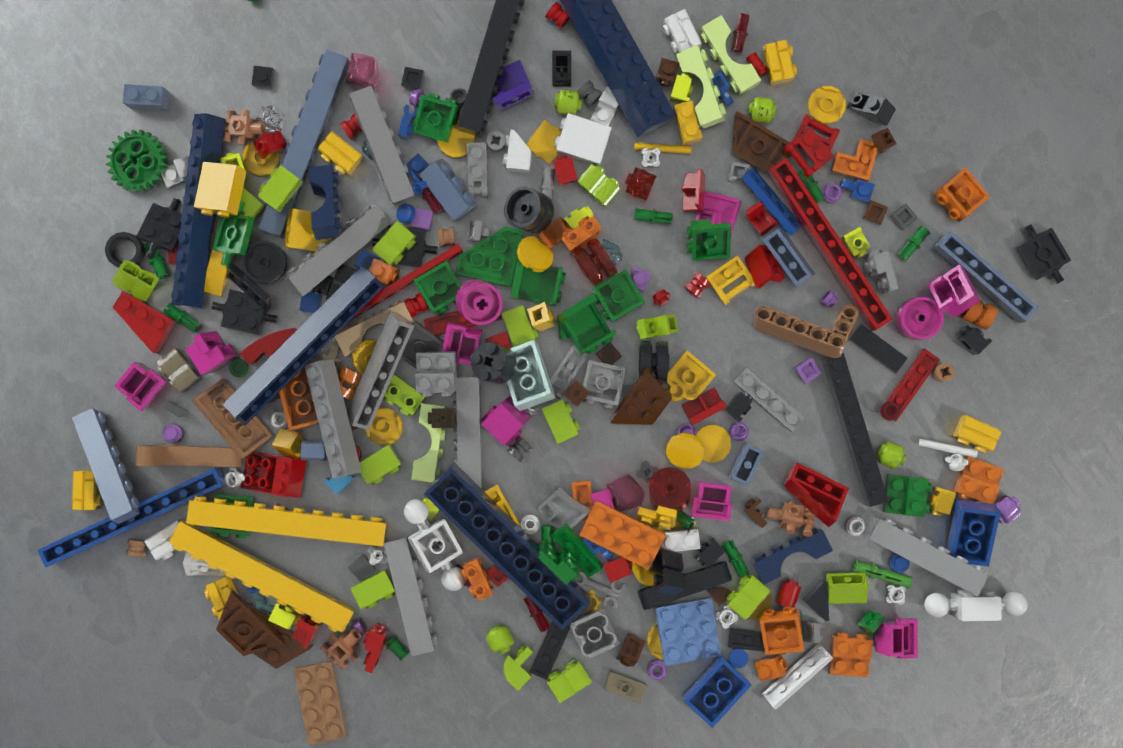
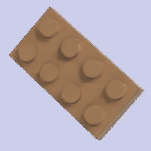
[192,378,273,460]
[294,660,347,745]

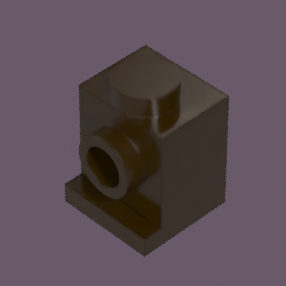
[428,408,456,428]

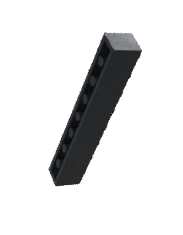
[458,0,525,137]
[821,353,889,507]

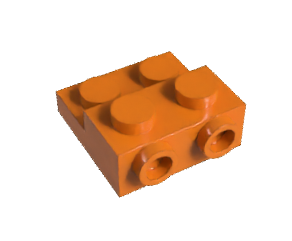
[934,167,990,222]
[561,216,602,255]
[953,456,1004,504]
[461,555,495,601]
[759,607,804,655]
[829,632,873,677]

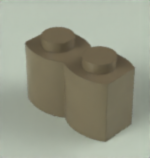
[157,348,201,392]

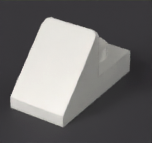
[590,87,619,126]
[161,157,189,189]

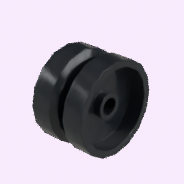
[504,186,554,233]
[242,241,289,285]
[639,340,669,384]

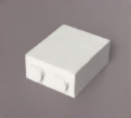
[554,113,612,166]

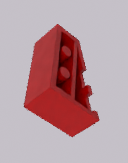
[113,291,177,354]

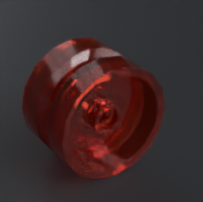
[572,237,618,287]
[648,467,691,514]

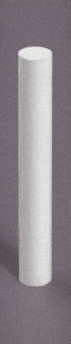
[918,439,978,458]

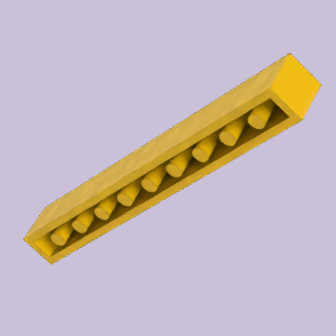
[186,496,386,546]
[169,519,355,633]

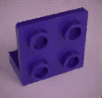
[493,60,535,110]

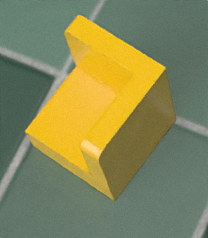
[272,429,306,458]

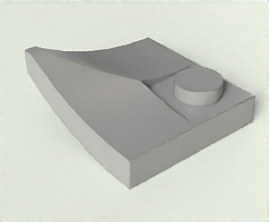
[536,487,591,530]

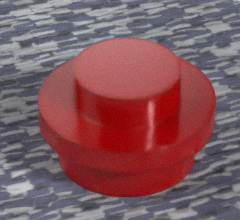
[652,289,671,306]

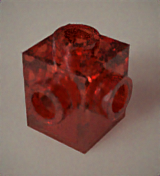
[625,167,657,201]

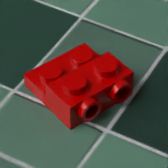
[363,623,390,673]

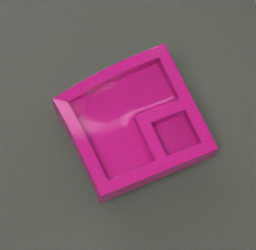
[695,191,742,236]

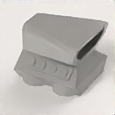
[569,608,620,659]

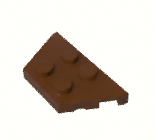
[732,111,800,173]
[610,367,672,425]
[216,590,285,656]
[250,605,313,669]

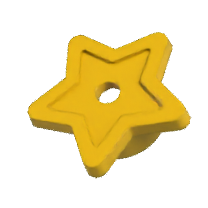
[582,589,603,612]

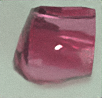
[345,53,379,90]
[607,474,645,512]

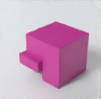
[928,265,980,318]
[442,322,482,365]
[185,331,238,375]
[114,362,167,411]
[481,396,531,446]
[691,481,732,521]
[875,618,918,659]

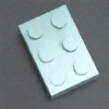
[507,340,556,411]

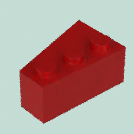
[783,463,849,528]

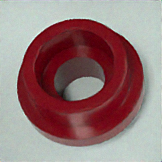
[880,401,900,421]

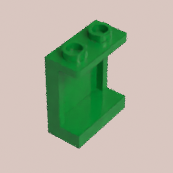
[510,259,566,307]
[557,293,617,355]

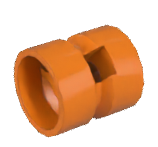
[961,300,998,330]
[337,365,362,400]

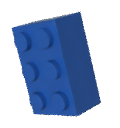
[946,499,1001,567]
[682,655,752,728]

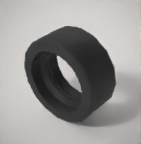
[105,232,145,267]

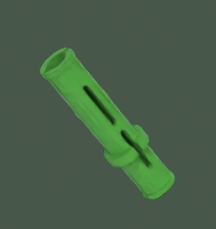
[853,560,912,588]

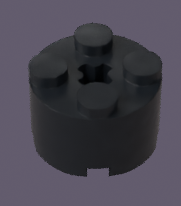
[470,342,517,384]

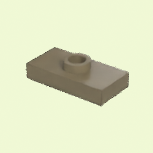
[604,671,647,703]

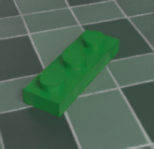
[551,523,603,577]

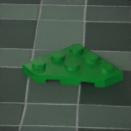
[455,227,524,287]

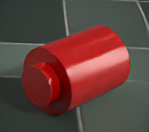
[776,578,801,609]

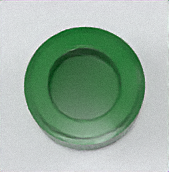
[229,358,250,378]

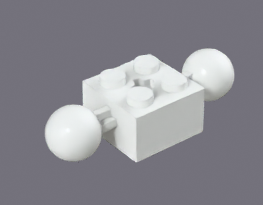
[404,499,466,591]
[924,589,1028,621]

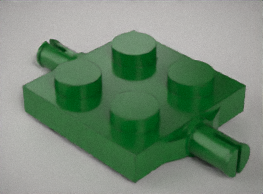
[213,201,255,267]

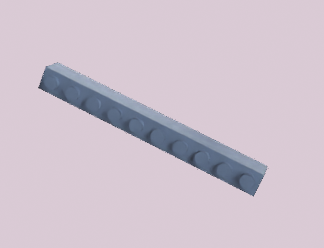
[258,50,350,239]

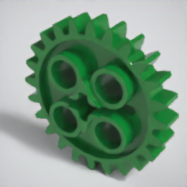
[106,130,168,192]

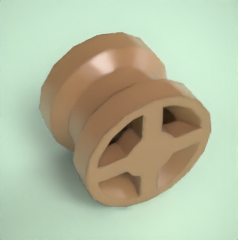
[438,227,455,247]
[932,363,955,382]
[126,538,146,557]

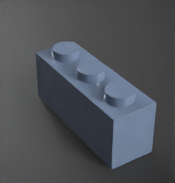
[419,159,477,221]
[763,227,815,287]

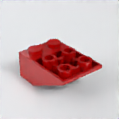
[241,451,306,498]

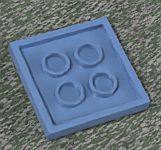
[655,597,721,666]

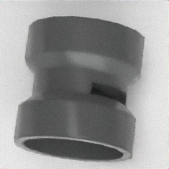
[577,80,603,107]
[506,435,533,462]

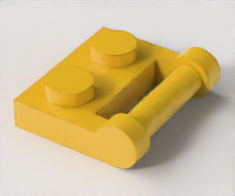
[705,255,755,305]

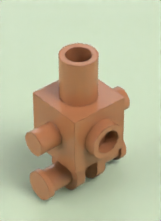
[222,110,267,145]
[767,501,815,537]
[319,629,361,670]

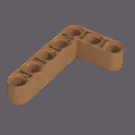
[753,304,859,358]
[136,445,242,467]

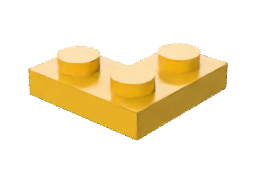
[637,506,677,530]

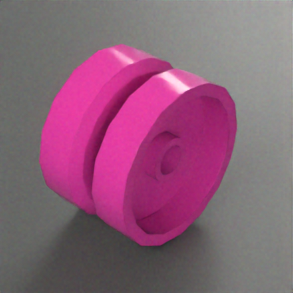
[455,279,503,325]
[895,297,944,340]

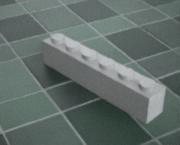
[348,86,414,204]
[284,205,391,296]
[347,313,414,430]
[305,359,362,479]
[453,377,483,490]
[870,518,989,597]
[383,536,438,657]

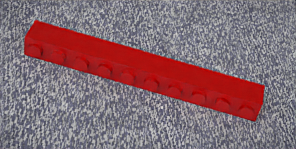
[767,158,893,331]

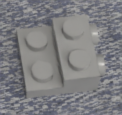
[864,250,899,294]
[415,352,457,397]
[583,360,626,409]

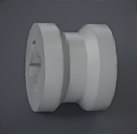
[486,131,506,152]

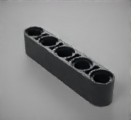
[637,561,732,610]

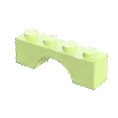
[700,15,761,96]
[676,45,727,129]
[411,403,446,483]

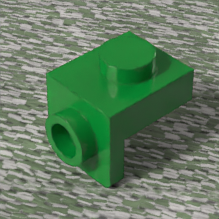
[857,610,886,637]

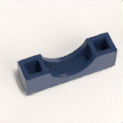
[309,164,342,240]
[751,527,833,585]

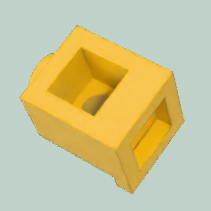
[527,302,554,332]
[929,486,956,517]

